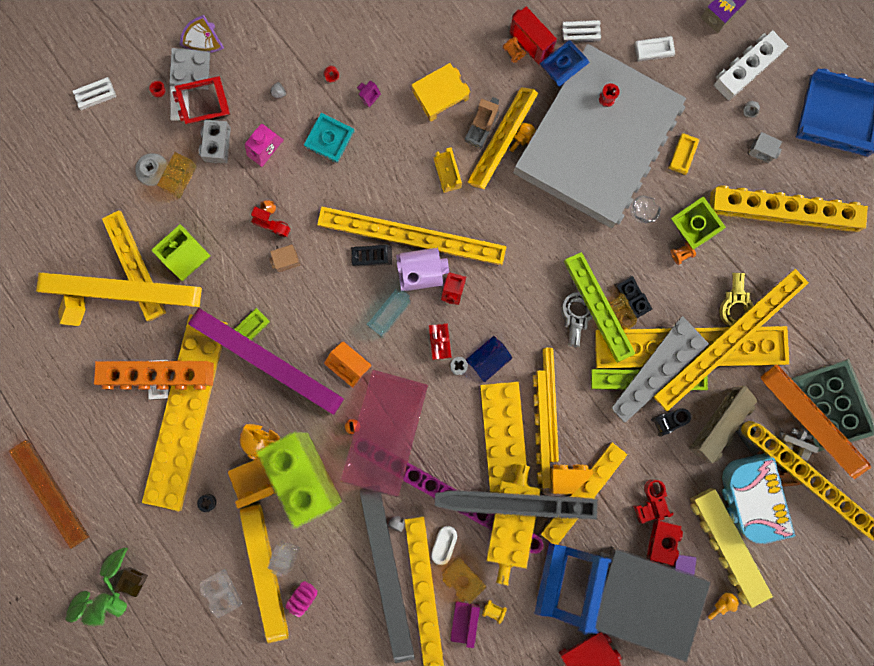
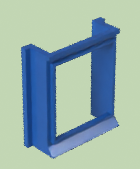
[534,543,611,633]

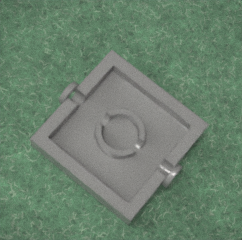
[170,48,210,91]

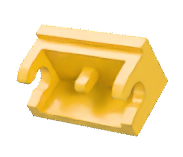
[433,147,462,193]

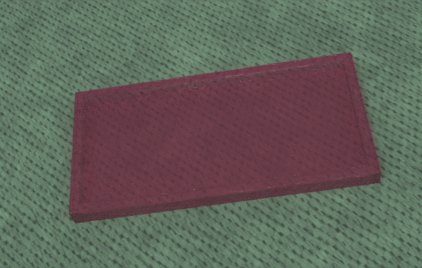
[340,370,428,498]

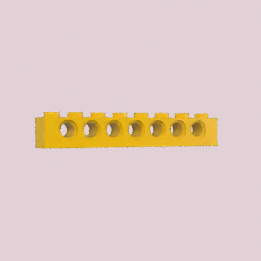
[710,185,868,232]

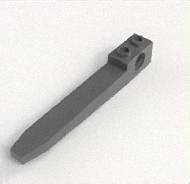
[435,490,598,520]

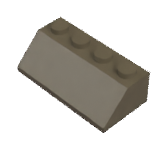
[689,385,757,463]

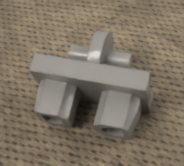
[778,426,819,461]

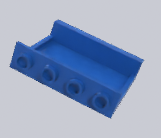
[796,68,874,157]

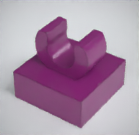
[357,80,381,108]

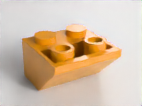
[549,464,593,494]

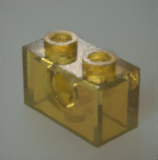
[157,152,197,199]
[442,556,486,604]

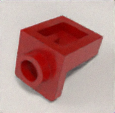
[441,272,467,305]

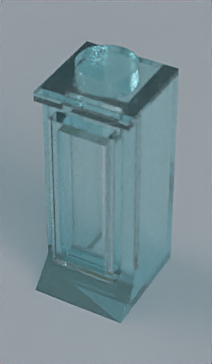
[366,289,411,338]

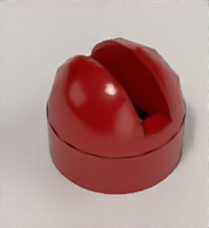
[324,65,339,82]
[149,81,166,98]

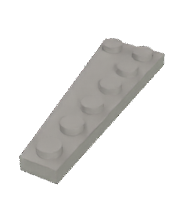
[610,316,709,423]

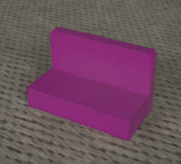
[450,601,480,648]

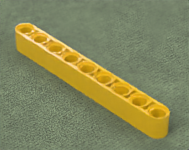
[36,273,202,307]
[741,421,874,541]

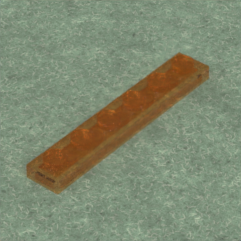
[9,440,90,549]

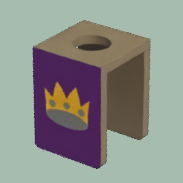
[701,0,747,33]

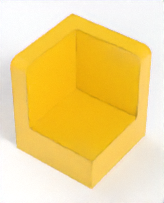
[58,294,86,326]

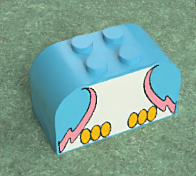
[722,453,795,544]

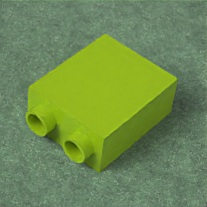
[257,432,343,528]

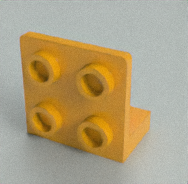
[228,458,277,509]

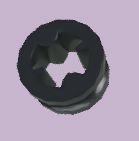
[197,494,217,513]

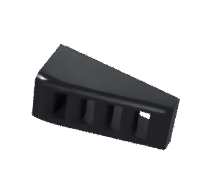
[351,244,392,266]

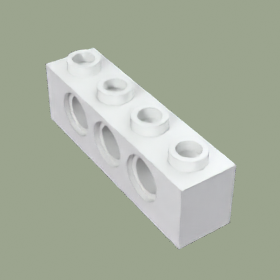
[714,30,788,101]

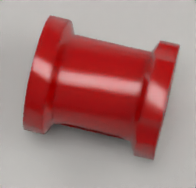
[599,83,620,107]

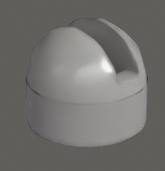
[271,81,287,98]
[743,101,760,118]
[388,516,405,532]

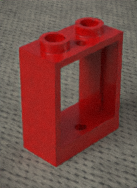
[509,6,557,65]
[172,76,230,125]

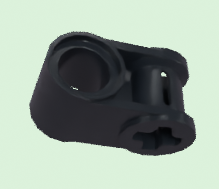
[651,408,691,437]

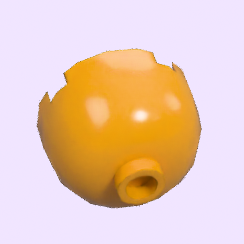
[240,424,280,460]

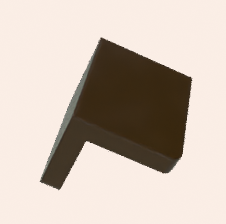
[114,567,148,597]

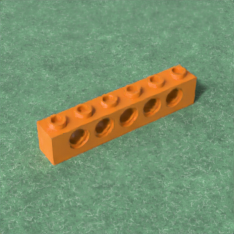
[94,361,214,390]

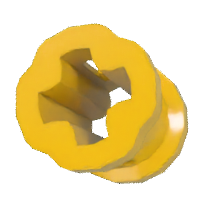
[482,600,507,624]

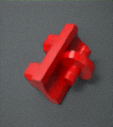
[429,323,452,360]

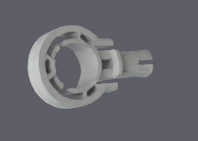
[561,292,592,347]

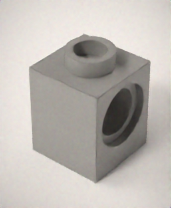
[748,132,782,163]

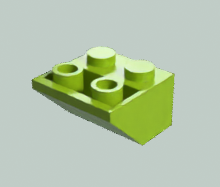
[152,224,211,281]

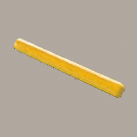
[543,347,559,462]

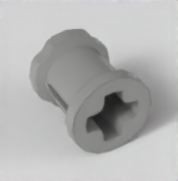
[450,357,468,375]

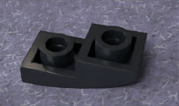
[615,276,653,319]

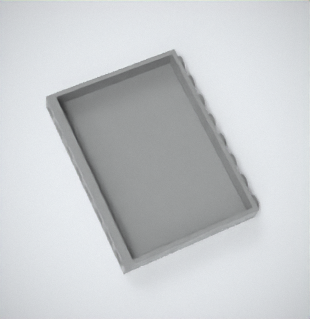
[513,44,686,228]

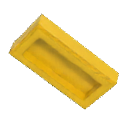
[668,133,700,175]

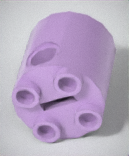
[396,248,449,291]

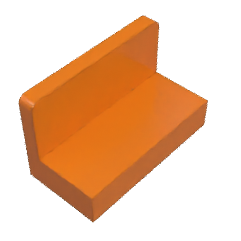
[324,342,371,388]

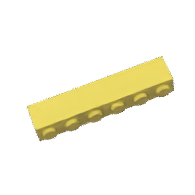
[690,488,773,608]

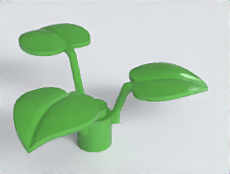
[65,547,128,626]

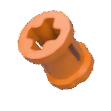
[502,37,526,63]
[671,242,696,265]

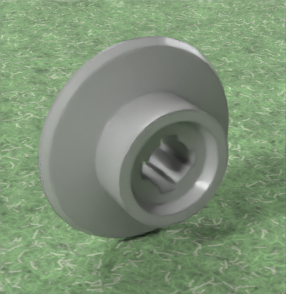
[135,153,169,186]

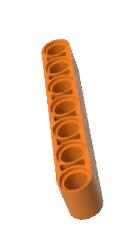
[760,364,872,479]

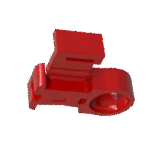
[251,206,291,238]
[633,479,674,524]

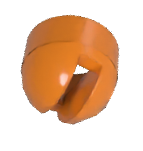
[260,200,276,214]
[344,419,360,434]

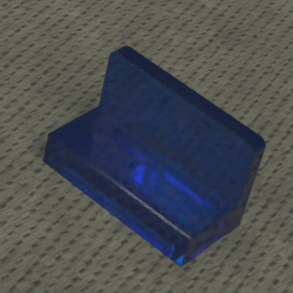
[466,336,513,382]

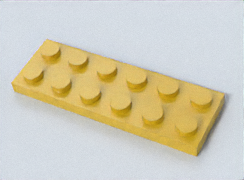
[480,382,529,493]

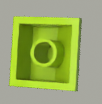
[671,196,726,250]

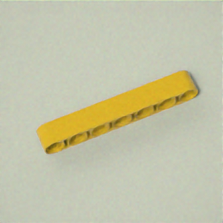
[240,504,289,643]

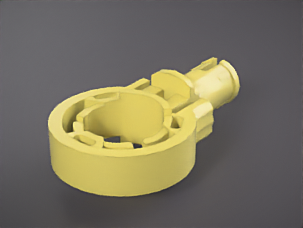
[719,273,754,326]

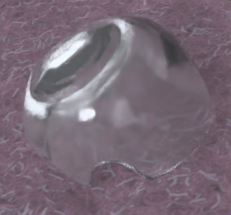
[630,195,661,224]

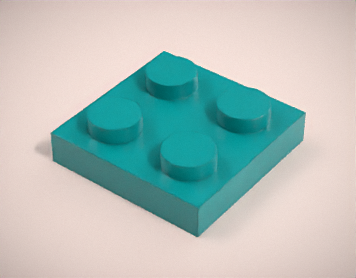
[304,113,355,163]

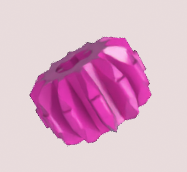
[285,581,317,617]

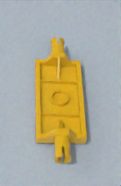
[486,464,541,585]

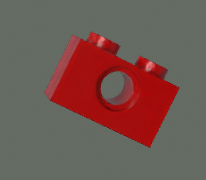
[646,519,683,565]

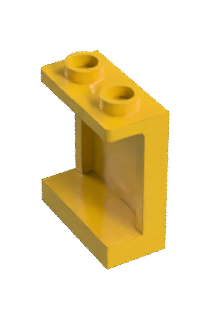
[411,63,470,122]

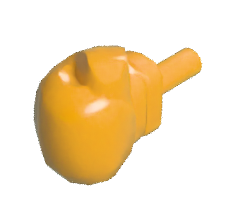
[509,123,536,153]
[708,593,739,620]

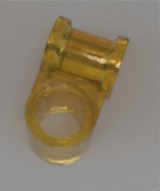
[608,293,637,329]

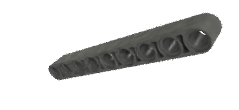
[360,485,415,664]

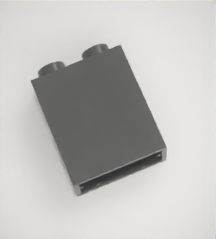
[582,546,711,662]

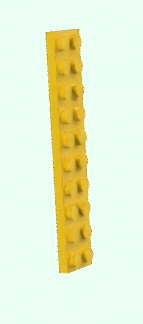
[142,314,228,511]
[595,326,789,369]

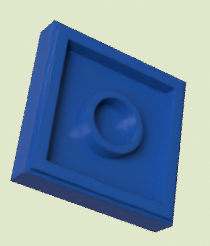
[540,40,590,86]

